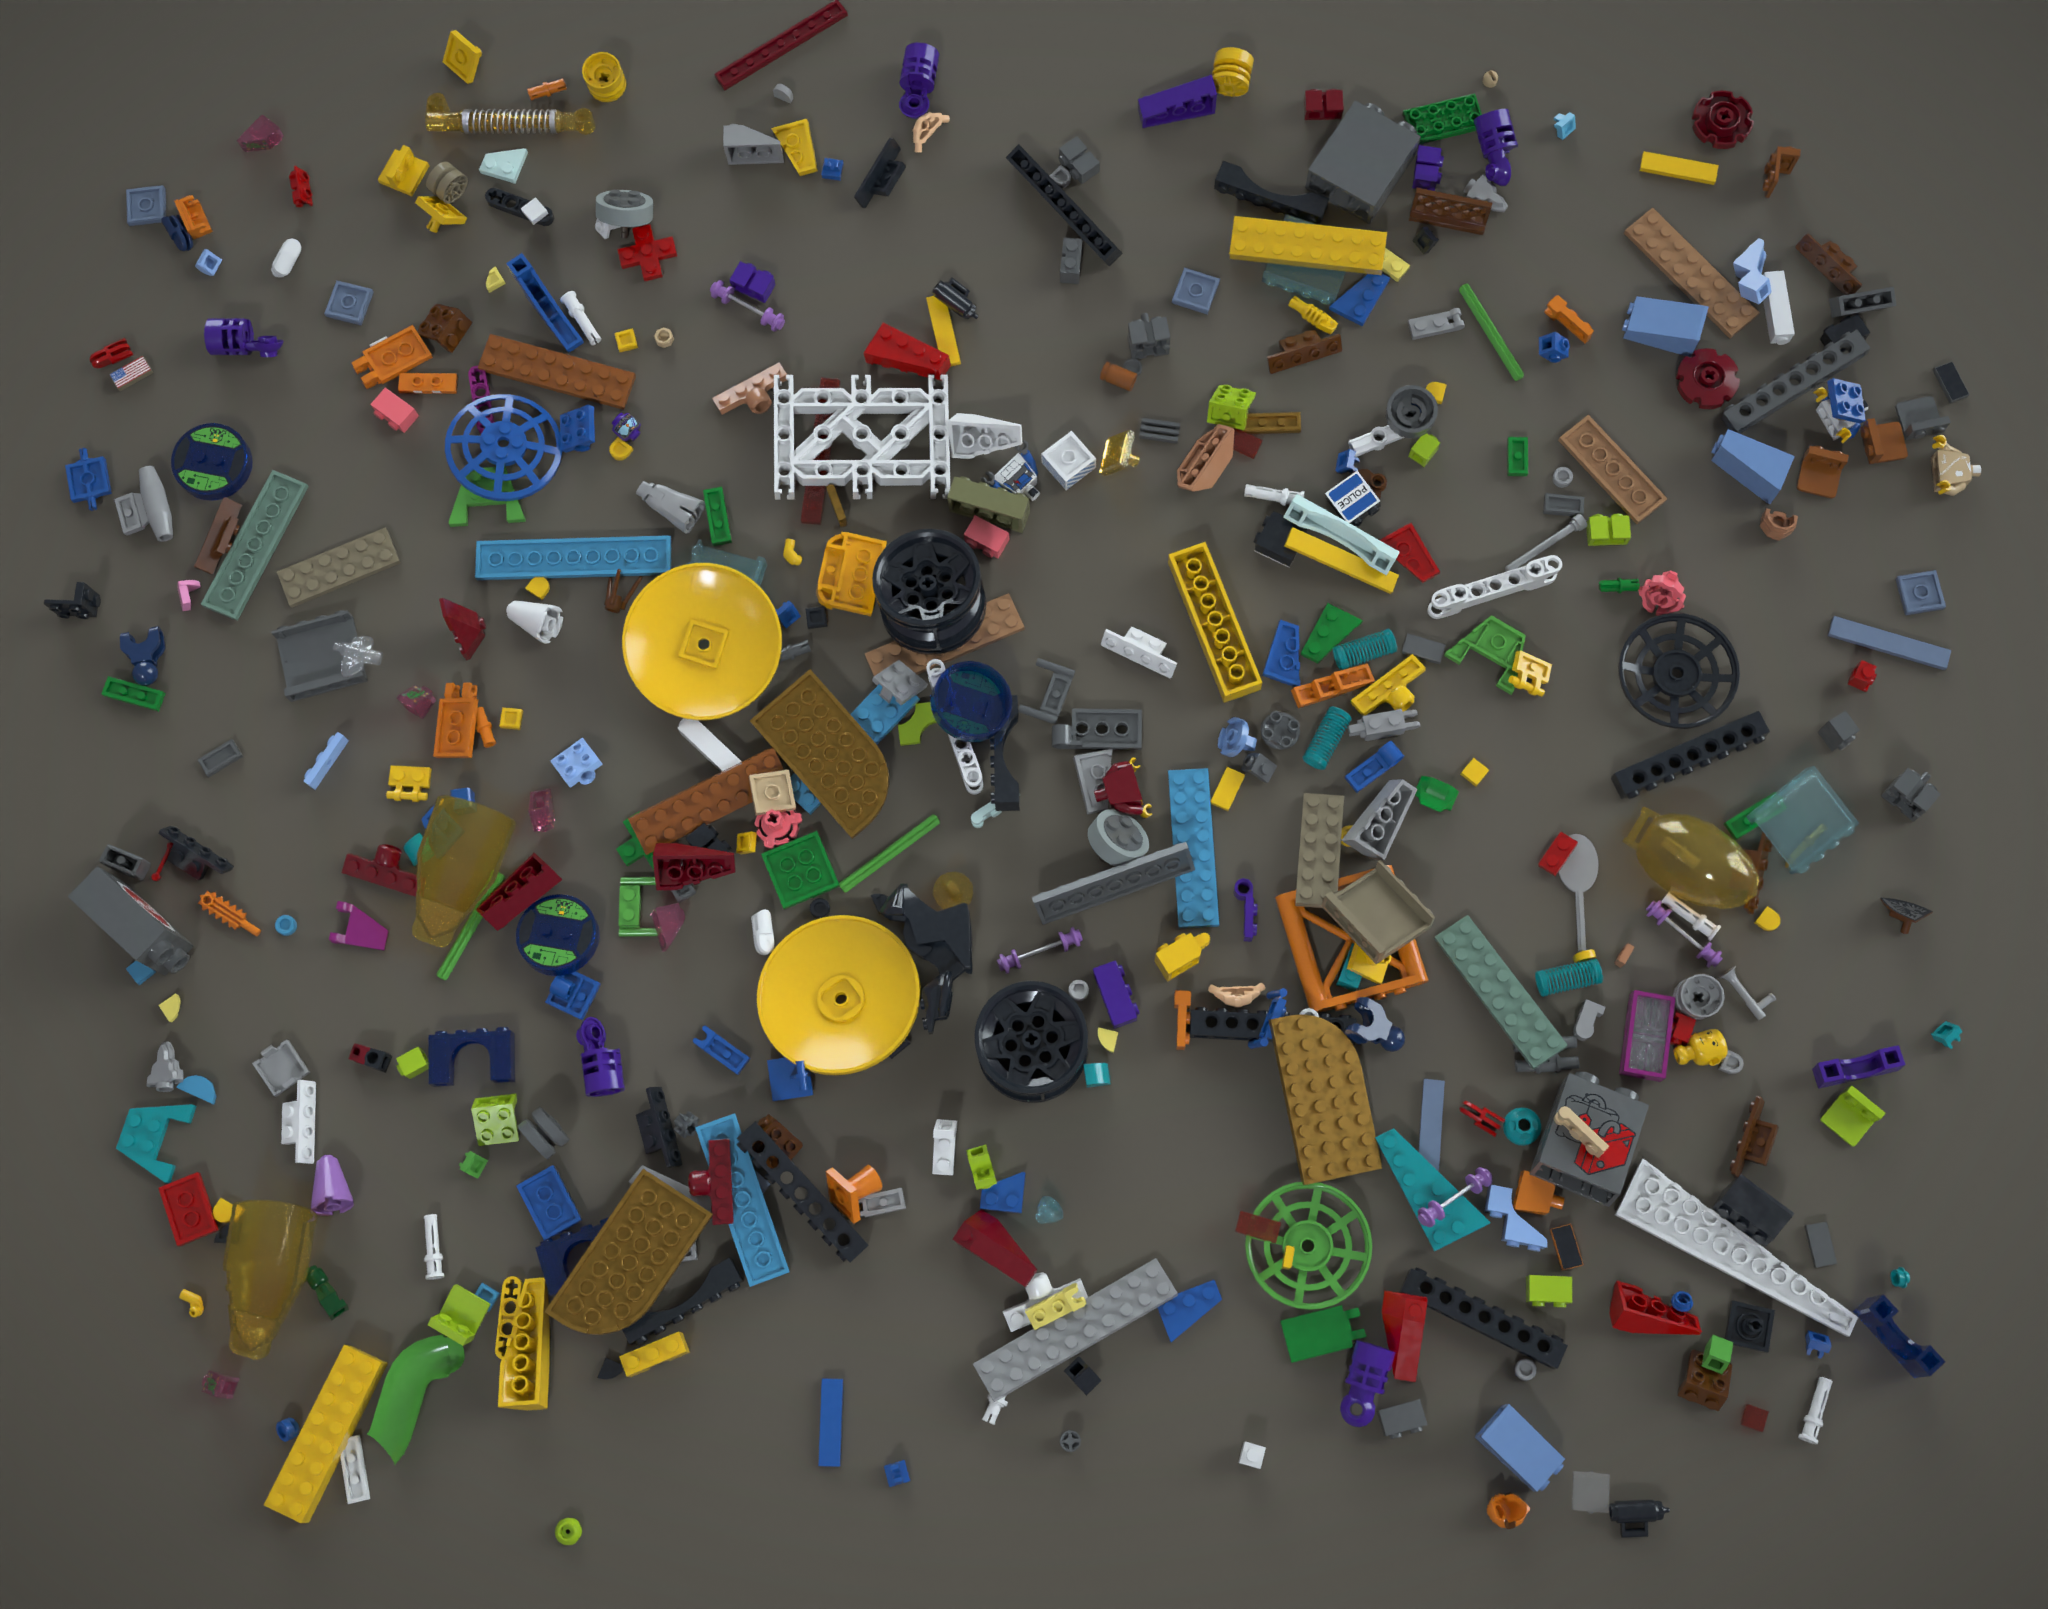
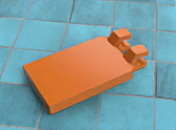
[351,325,433,389]
[433,682,478,758]

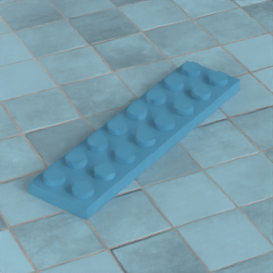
[790,684,920,815]
[1168,768,1219,929]
[695,1113,790,1287]

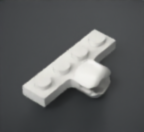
[1003,1272,1088,1332]

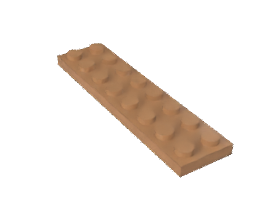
[1624,208,1759,339]
[865,593,1025,676]

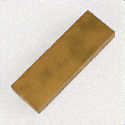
[1243,412,1301,434]

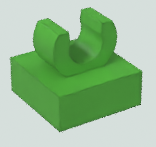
[459,1151,488,1179]

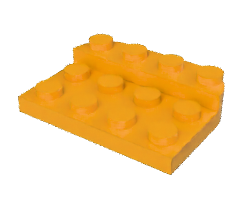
[816,532,887,616]

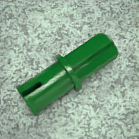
[1599,578,1640,593]

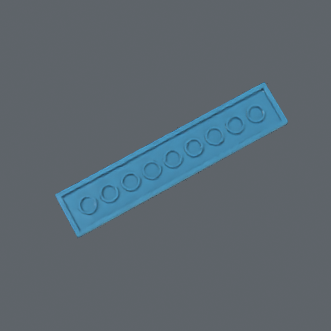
[475,536,671,580]

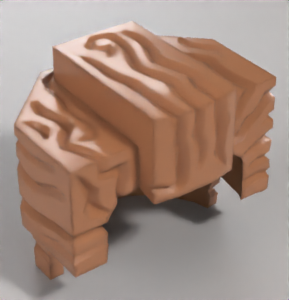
[1760,508,1798,541]

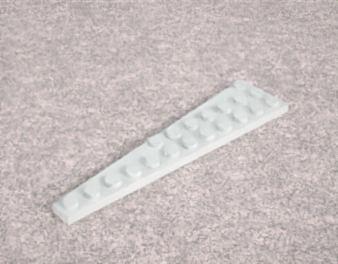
[1614,1158,1858,1337]

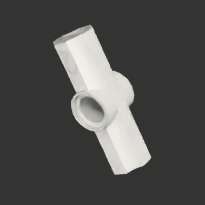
[1348,425,1405,457]

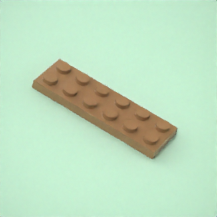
[1558,415,1667,524]

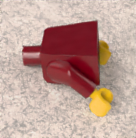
[1094,757,1152,818]

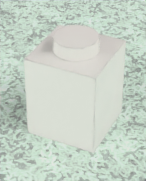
[1238,1442,1266,1469]

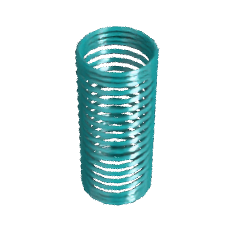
[1333,628,1397,670]
[1302,706,1352,770]
[1535,958,1603,997]

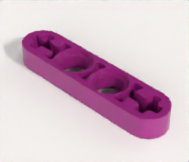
[468,366,495,434]

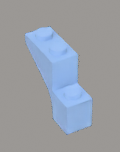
[1733,238,1772,304]
[1484,1185,1547,1252]

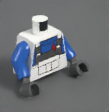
[981,440,1040,501]

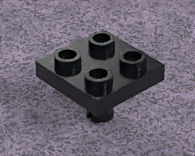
[1725,1300,1775,1353]

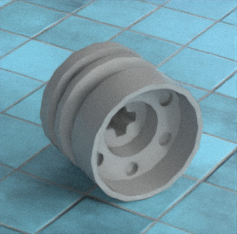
[1672,974,1725,1020]

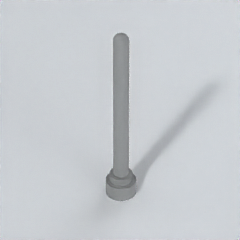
[1505,514,1587,572]

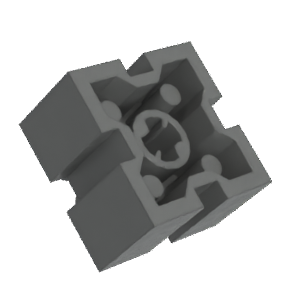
[1128,313,1170,359]
[1881,768,1941,822]

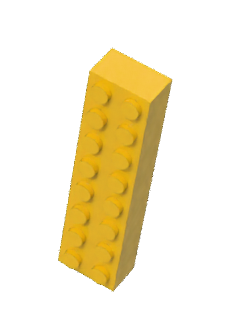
[1229,216,1387,275]
[1168,542,1262,703]
[264,1345,388,1523]

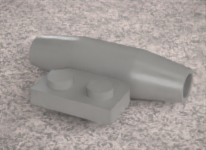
[114,466,173,542]

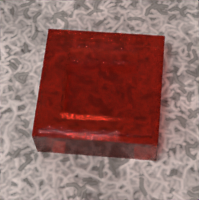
[1740,1404,1769,1432]

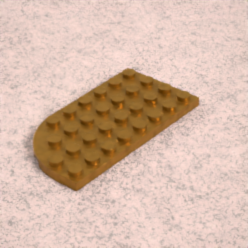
[750,669,889,839]
[1269,1015,1382,1185]
[545,1169,713,1335]

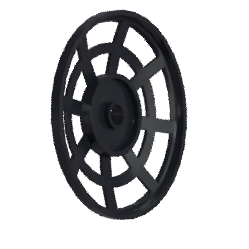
[1618,613,1740,729]

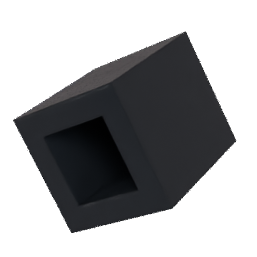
[1064,1356,1102,1396]

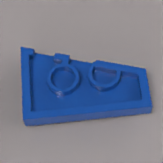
[1157,1280,1222,1342]

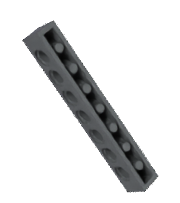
[1721,330,1870,434]

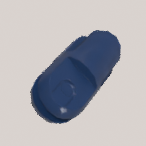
[161,215,193,251]

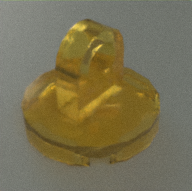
[933,871,973,910]

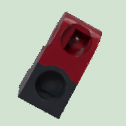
[348,1043,392,1073]

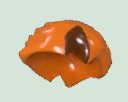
[1486,1492,1530,1529]

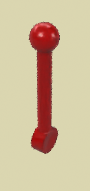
[151,842,173,881]

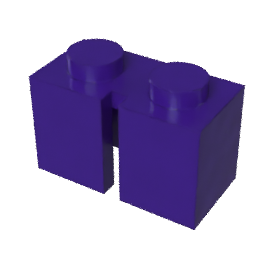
[1412,145,1444,191]
[730,261,776,303]

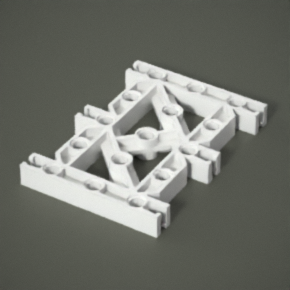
[774,375,950,500]

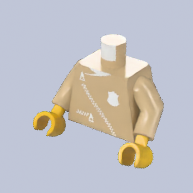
[1931,435,1981,496]

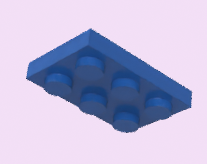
[516,1165,582,1241]

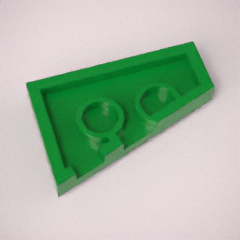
[1301,603,1363,664]

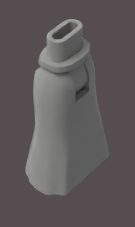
[636,481,705,534]

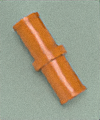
[527,78,567,100]
[476,707,496,748]

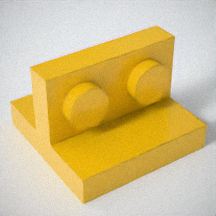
[378,145,429,196]

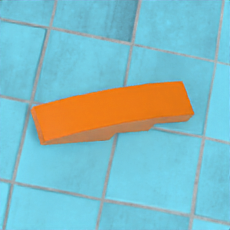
[1291,663,1375,708]

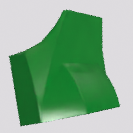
[1415,776,1459,812]

